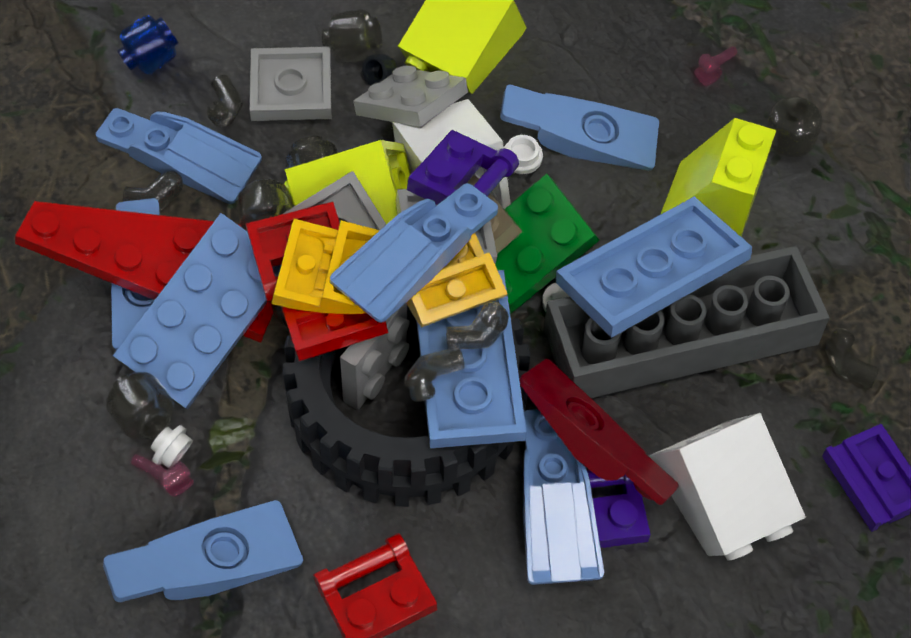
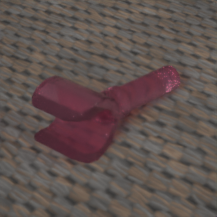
[694,46,738,86]
[131,454,194,497]

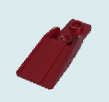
[519,359,679,505]

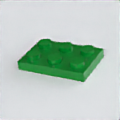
[495,174,600,314]

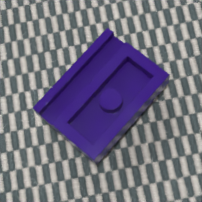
[822,424,911,532]

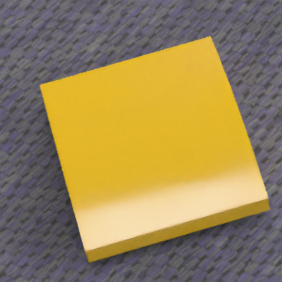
[272,219,380,314]
[406,233,508,328]

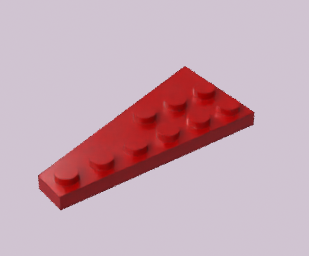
[15,201,278,343]

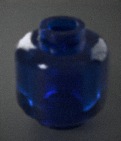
[117,15,179,75]

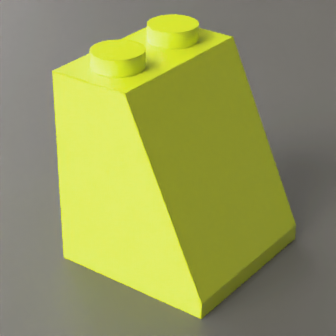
[398,0,527,94]
[660,118,776,237]
[284,140,412,225]

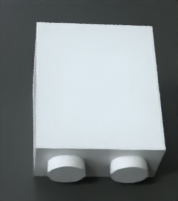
[392,99,511,209]
[649,413,806,561]

